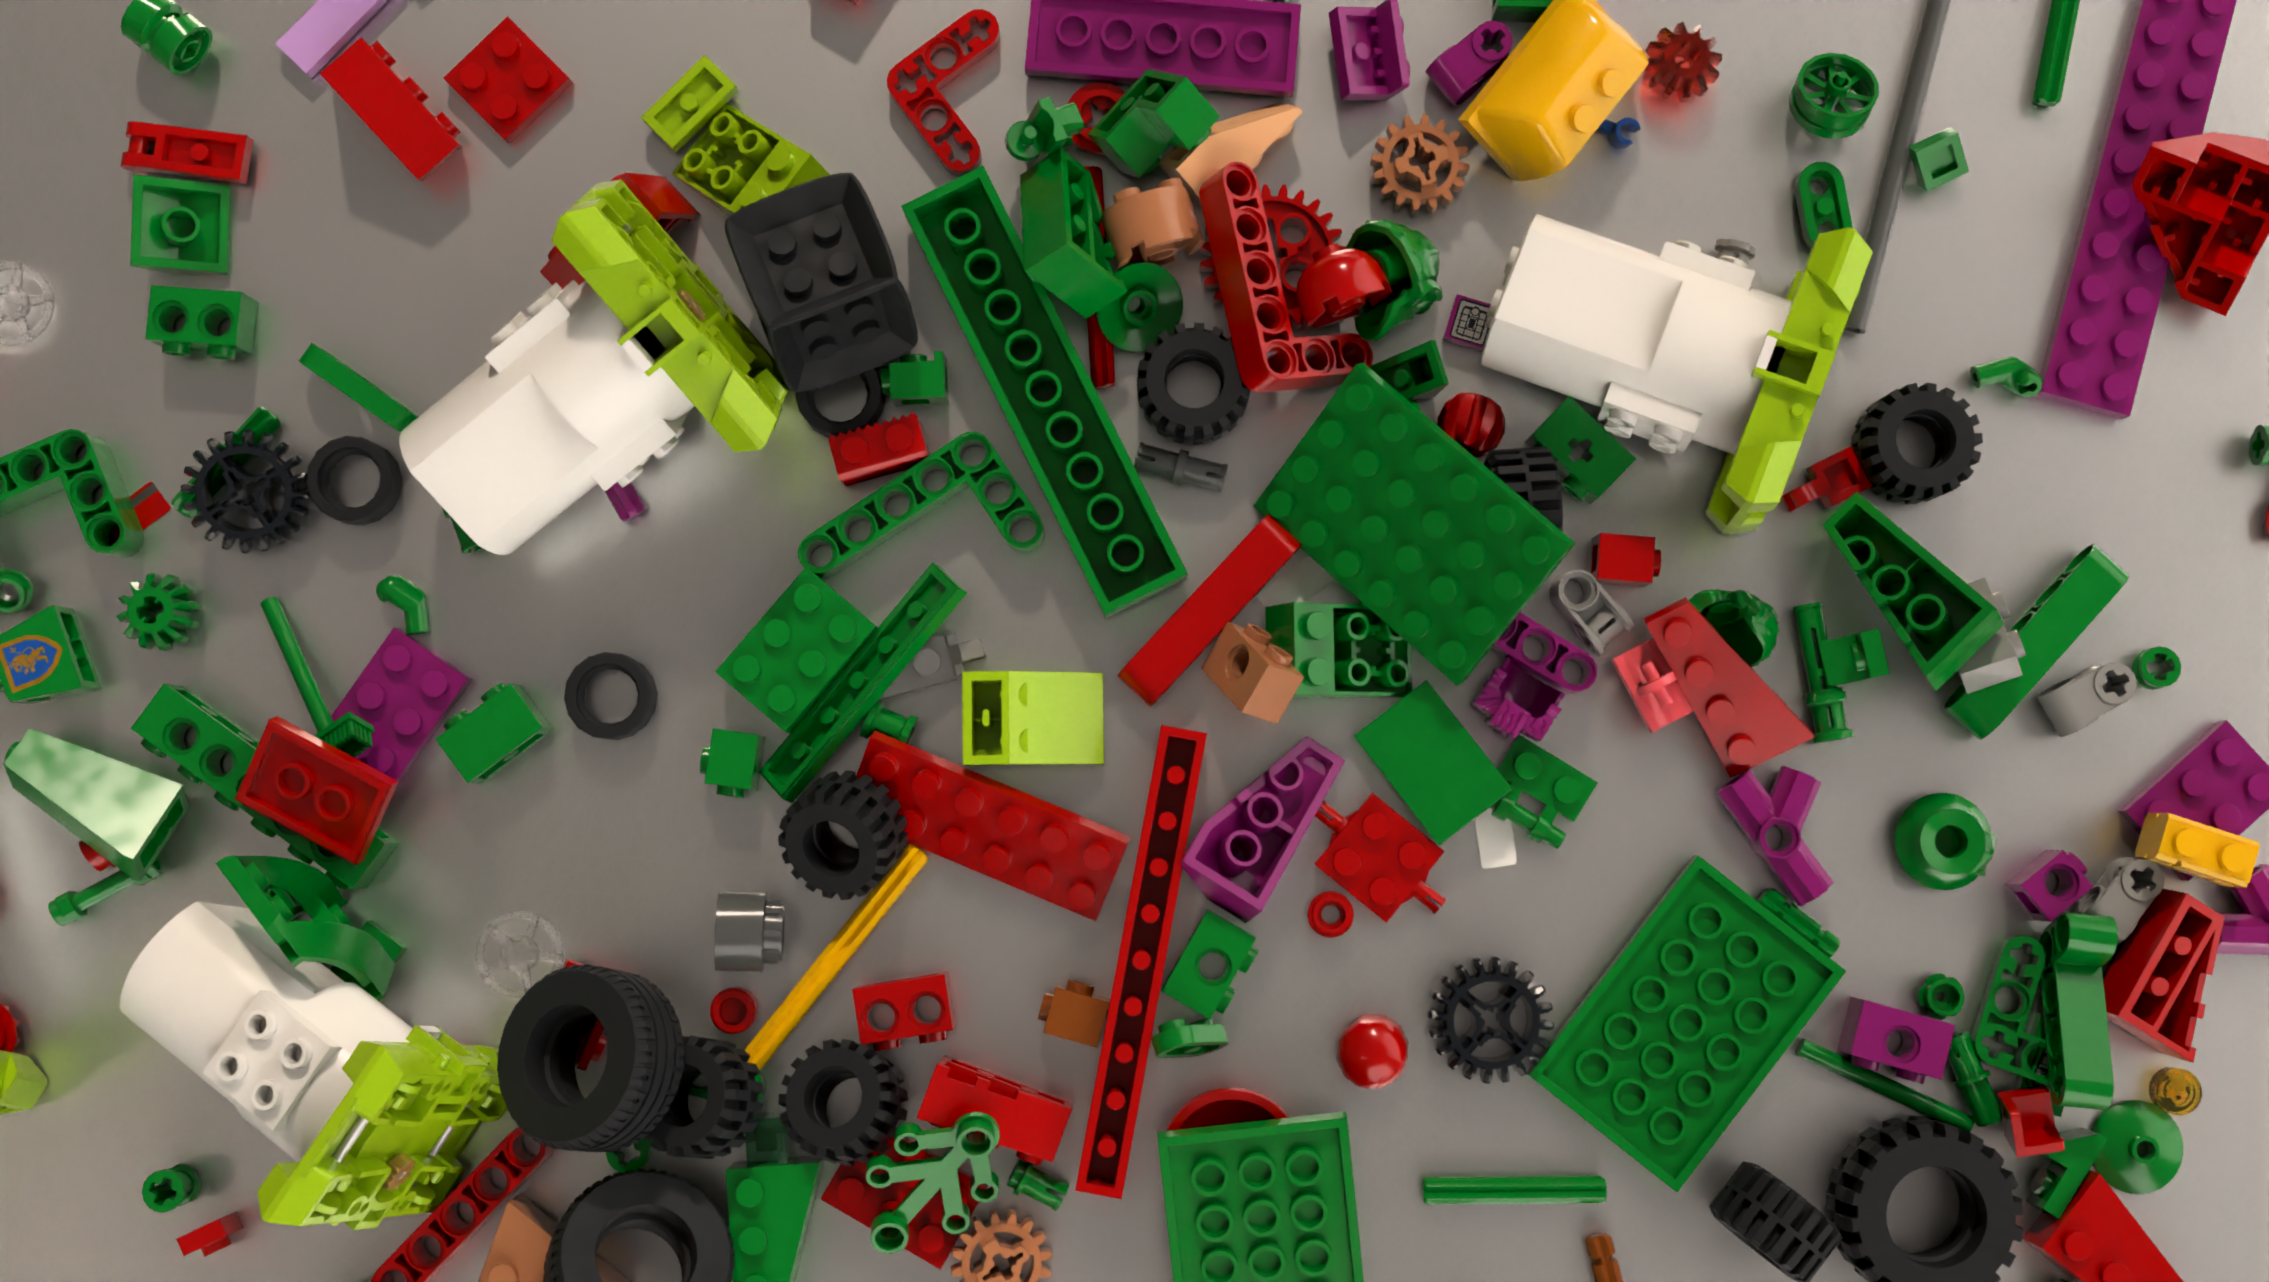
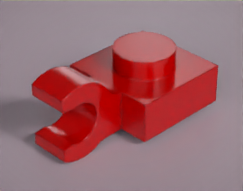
[1781,446,1872,512]

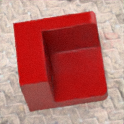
[1997,1085,2065,1158]

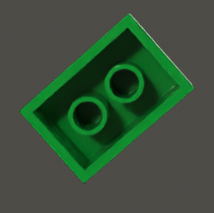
[715,567,878,733]

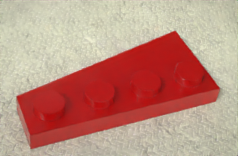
[1644,597,1815,778]

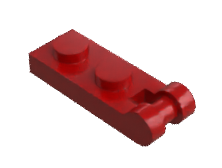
[120,121,254,184]

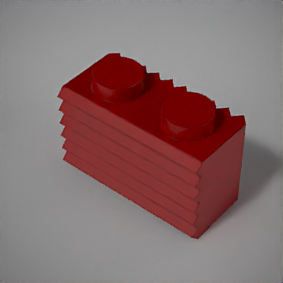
[828,412,930,487]

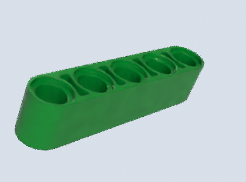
[1943,544,2129,740]

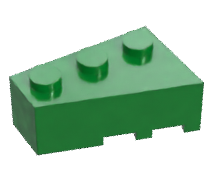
[1020,147,1127,319]
[725,1156,825,1282]

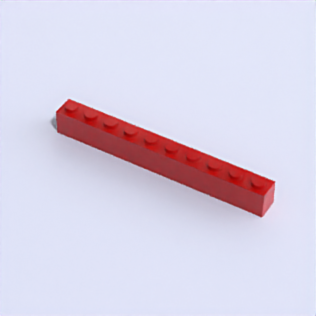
[1075,725,1207,1199]

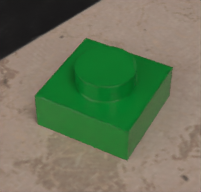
[1908,127,1969,191]

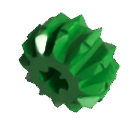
[116,573,202,651]

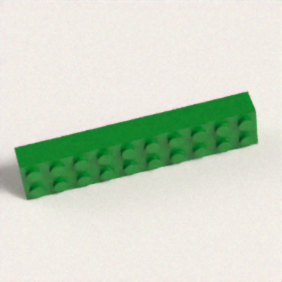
[901,166,1188,619]

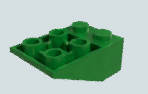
[1265,602,1413,699]

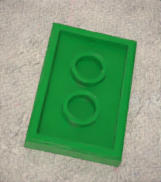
[1354,680,1513,846]

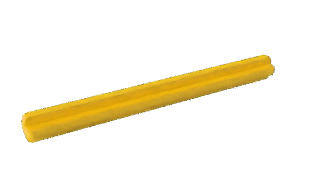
[745,844,928,1070]

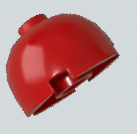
[1296,244,1392,328]

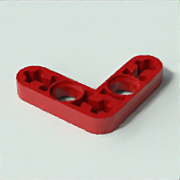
[887,9,1000,177]

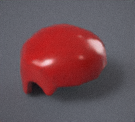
[1336,1014,1409,1090]

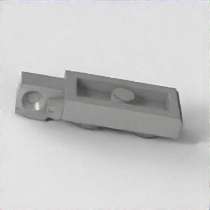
[879,634,986,701]

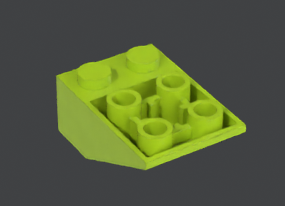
[672,103,830,217]
[962,671,1104,766]

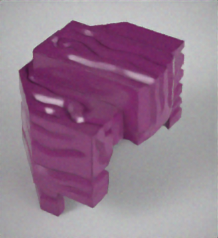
[1471,657,1565,742]

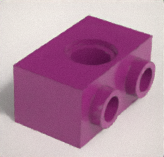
[1837,997,1955,1084]

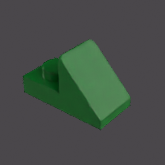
[1370,340,1449,401]
[1819,628,1890,686]
[2026,1128,2108,1219]

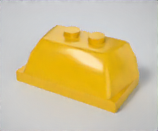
[1458,0,1649,181]

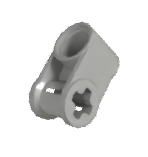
[1549,569,1635,657]
[2036,663,2137,737]
[2073,857,2164,945]

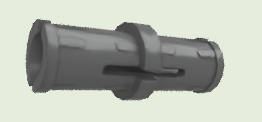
[1134,442,1228,493]

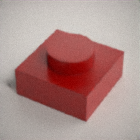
[176,1211,244,1257]

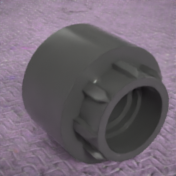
[714,890,785,972]

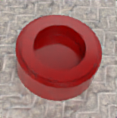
[710,987,758,1034]

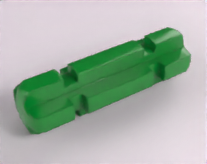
[1757,888,1841,958]

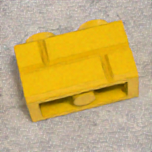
[2135,813,2260,888]

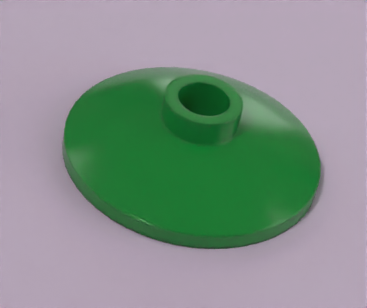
[1096,262,1183,352]
[2091,1100,2183,1194]

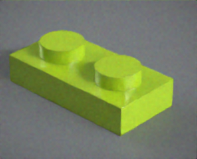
[641,55,739,153]

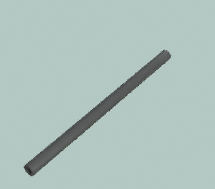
[1844,0,1951,334]

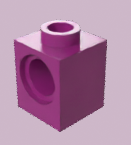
[2005,850,2094,922]

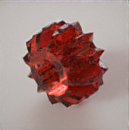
[1644,22,1722,103]

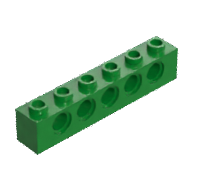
[130,683,400,891]

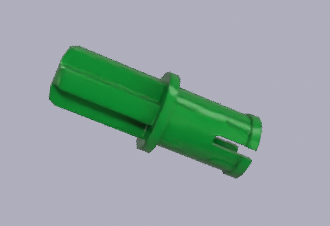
[1948,1031,2003,1127]

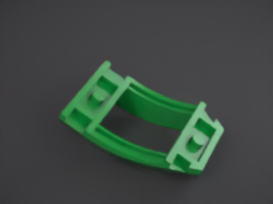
[216,855,396,1001]

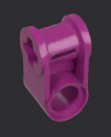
[1425,21,1513,107]

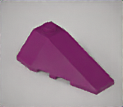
[1180,736,1345,923]

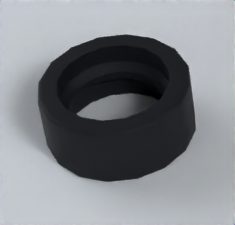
[795,369,885,438]
[306,436,403,525]
[564,652,658,740]

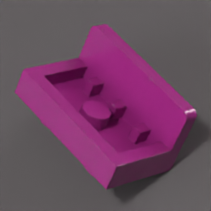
[1328,0,1410,101]

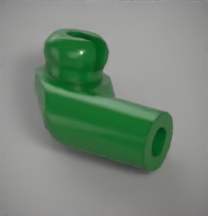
[1970,356,2043,398]
[376,575,430,635]

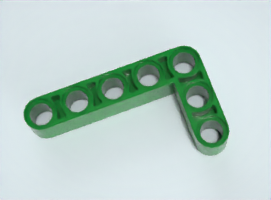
[0,429,144,558]
[798,432,1045,578]

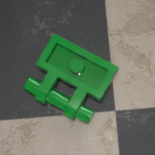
[1490,734,1598,849]

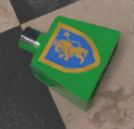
[0,605,102,704]

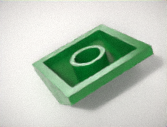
[130,175,230,275]

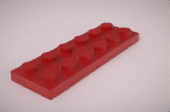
[856,730,1131,921]

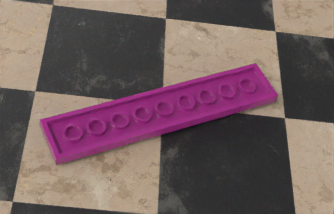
[2037,0,2237,419]

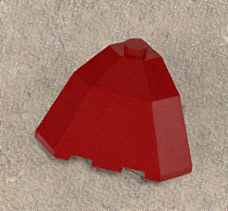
[2131,132,2269,316]

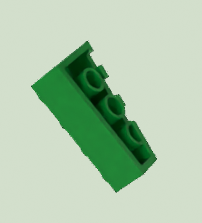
[1823,492,2004,692]

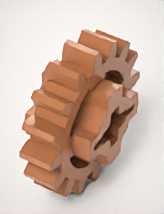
[1370,114,1470,216]
[950,1209,1052,1282]

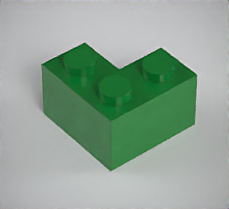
[1087,69,1220,178]

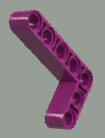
[1490,612,1597,694]

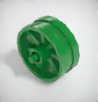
[1789,53,1879,139]

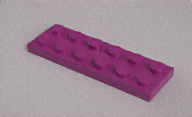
[1025,0,1301,98]

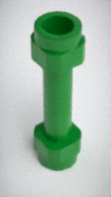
[48,856,164,926]

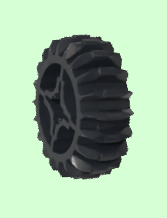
[181,429,310,553]
[1427,956,1554,1084]

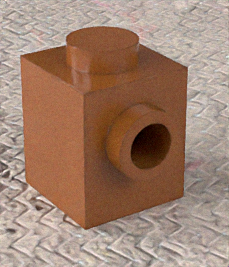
[1038,979,1110,1048]

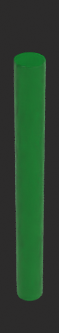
[1795,1038,1975,1132]

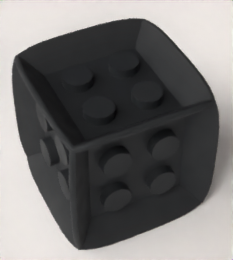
[725,173,918,392]

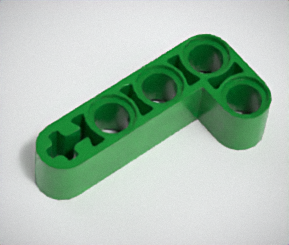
[2039,912,2118,1110]

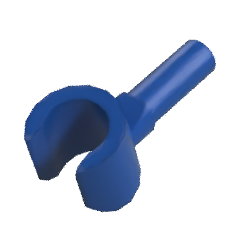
[1598,118,1640,149]

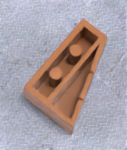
[478,1193,632,1282]

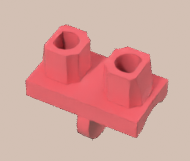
[1611,638,1693,733]

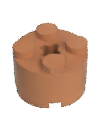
[1101,178,1204,269]

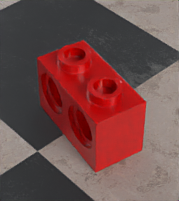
[852,972,957,1051]

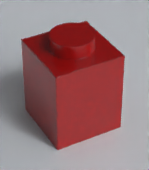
[1590,533,1661,587]

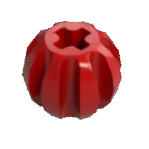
[1437,393,1505,458]

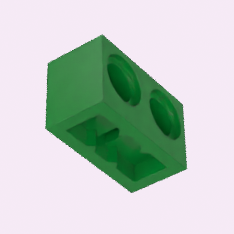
[145,285,258,360]

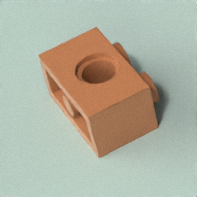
[1202,622,1304,724]

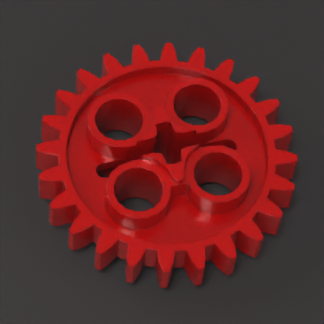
[1199,184,1346,329]

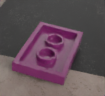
[332,627,473,790]
[2118,720,2269,881]

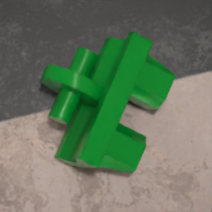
[1005,97,1084,165]

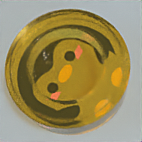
[2149,1067,2202,1115]

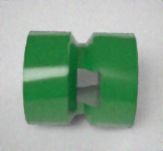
[120,0,213,75]

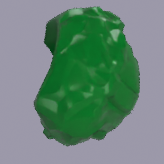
[1689,589,1779,667]

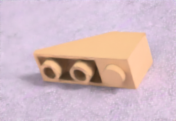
[1159,102,1302,205]

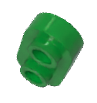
[1794,162,1853,249]
[1151,1018,1229,1058]

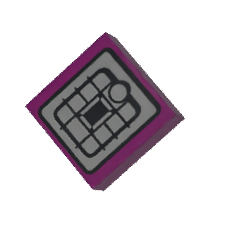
[1442,294,1491,352]

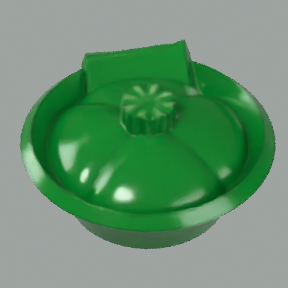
[1895,793,1997,890]

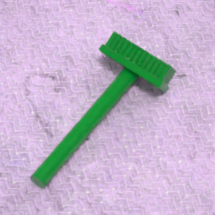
[260,596,374,757]

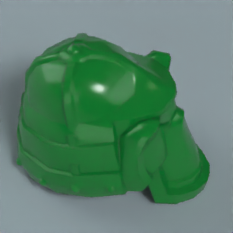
[1346,219,1443,341]

